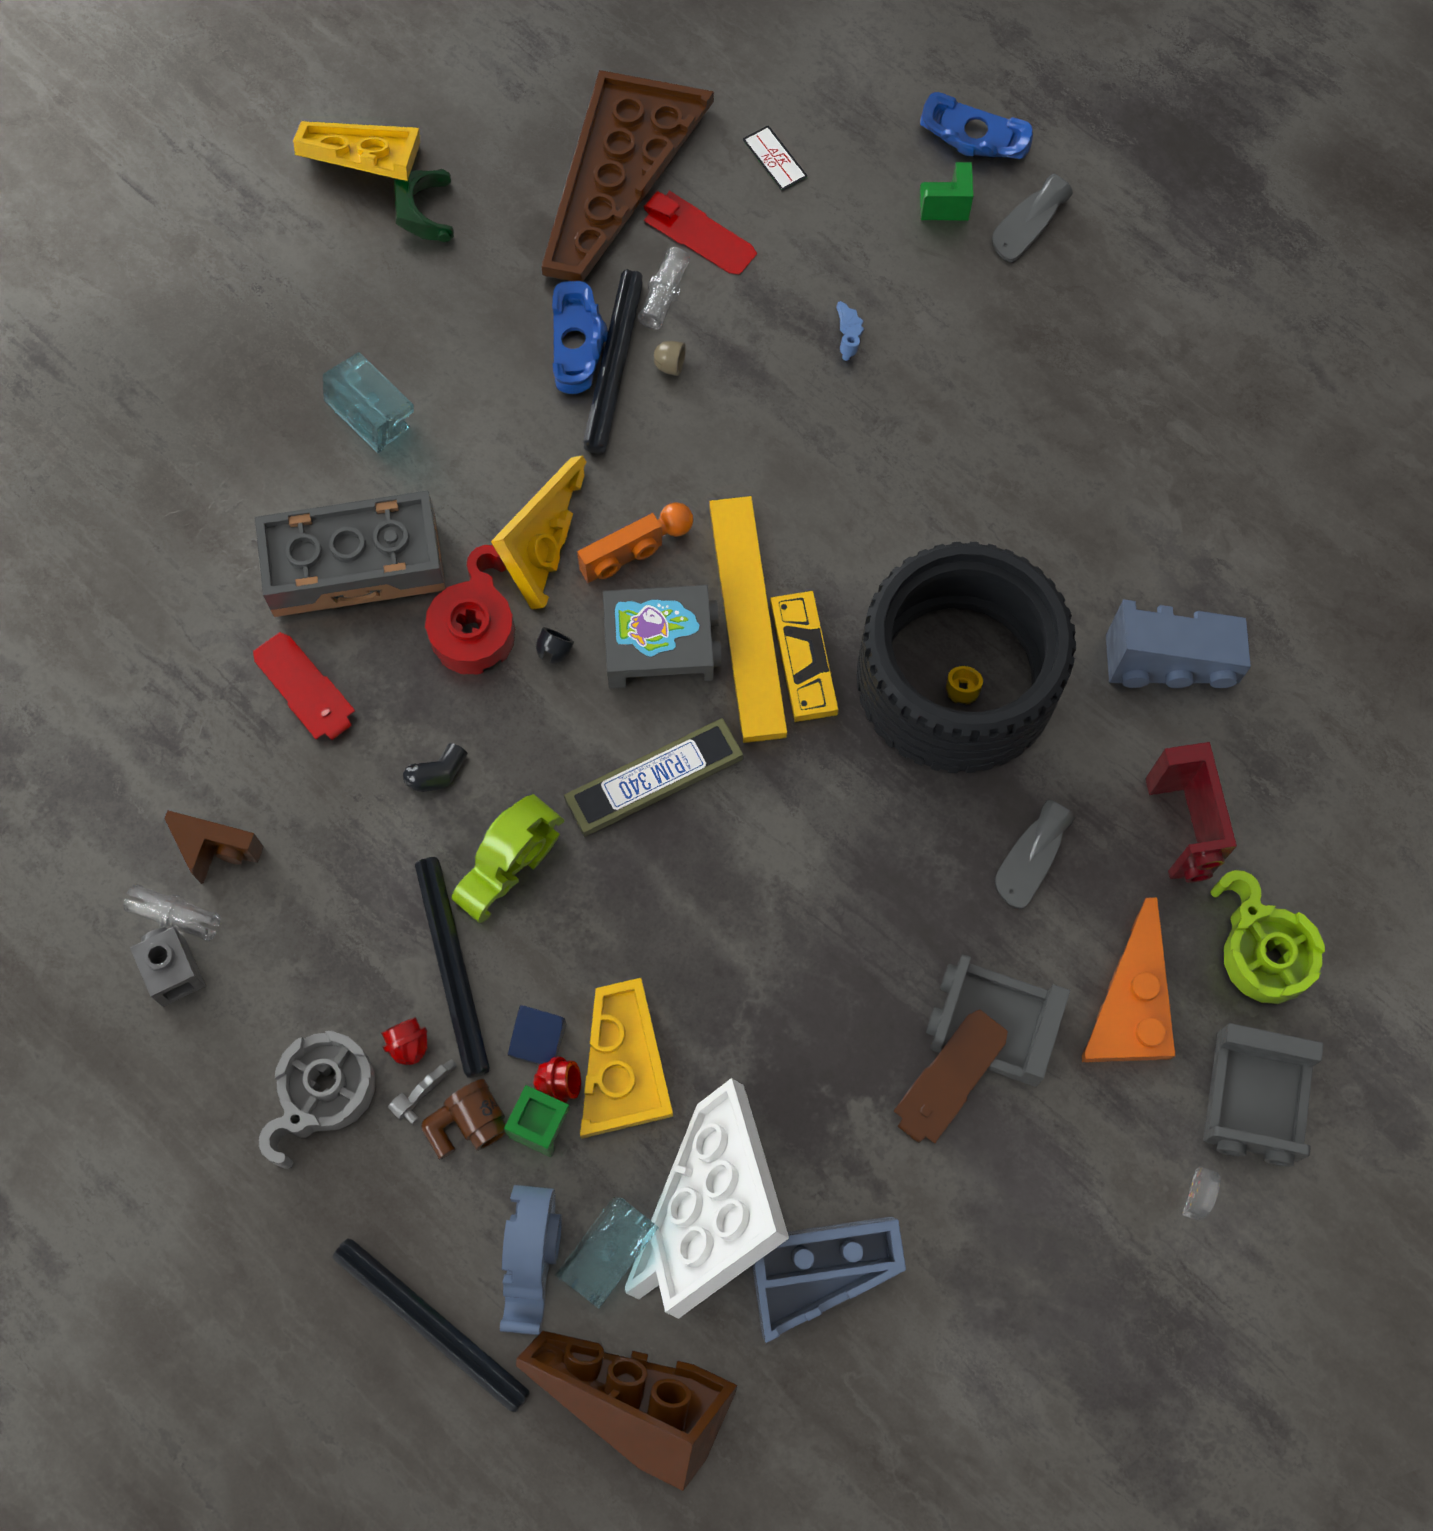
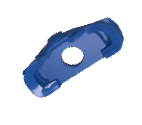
[920,92,1033,159]
[552,281,608,394]

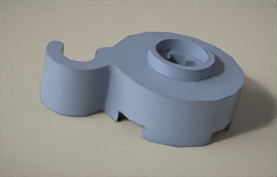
[500,1185,562,1335]

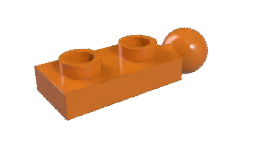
[577,502,693,583]

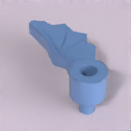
[836,301,864,361]

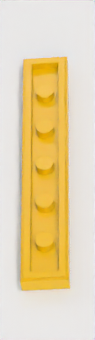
[709,496,787,743]

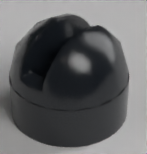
[536,627,574,664]

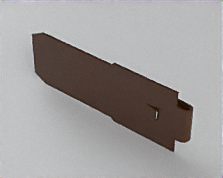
[894,1009,1008,1143]

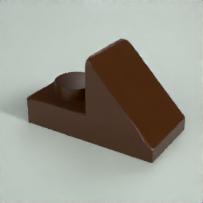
[164,810,264,884]

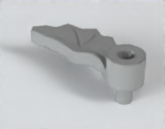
[388,1059,457,1124]

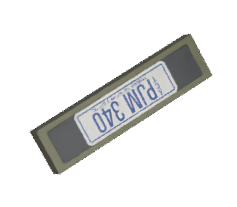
[564,718,743,837]

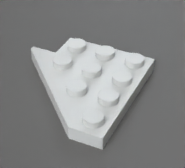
[625,1078,789,1319]

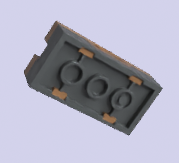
[255,490,446,617]

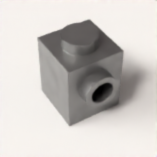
[130,927,205,1007]

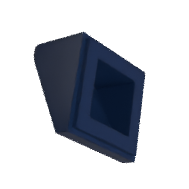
[508,1005,567,1065]

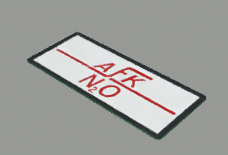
[743,126,807,190]

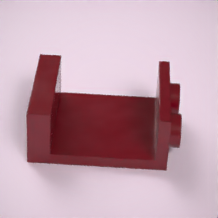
[1145,742,1237,883]

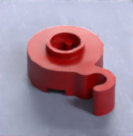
[425,545,516,675]

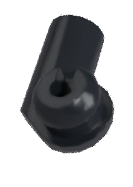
[403,742,468,792]

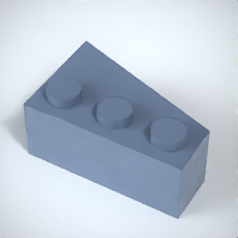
[1106,599,1251,688]
[752,1217,906,1343]

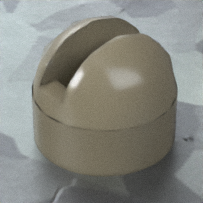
[654,341,686,376]

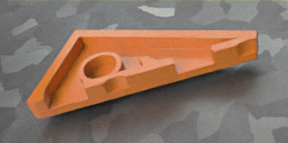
[1081,897,1175,1062]

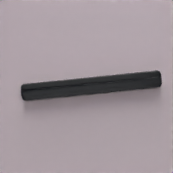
[583,269,643,454]
[415,857,490,1078]
[333,1238,530,1412]

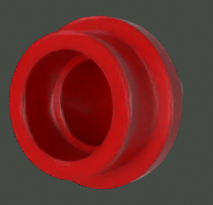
[381,1017,428,1065]
[533,1057,581,1103]

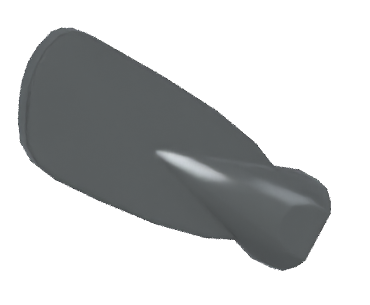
[992,174,1073,262]
[995,800,1076,909]

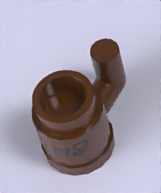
[421,1079,507,1160]

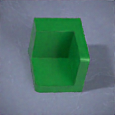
[920,162,974,221]
[504,1085,570,1157]

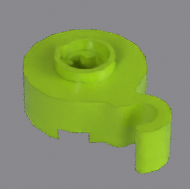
[452,794,564,923]
[1211,870,1325,1004]

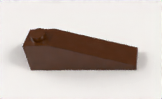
[516,1331,737,1491]

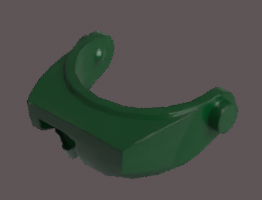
[394,169,454,242]

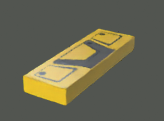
[770,591,838,722]

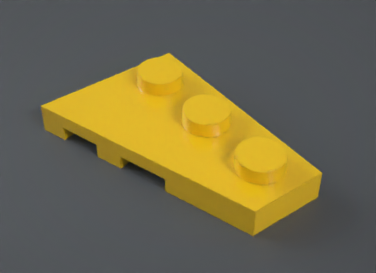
[293,121,420,181]
[580,978,673,1139]

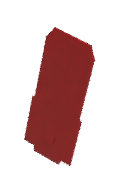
[643,190,757,275]
[253,632,355,740]

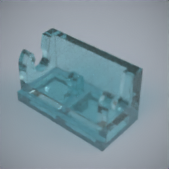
[323,352,414,453]
[555,1197,659,1309]

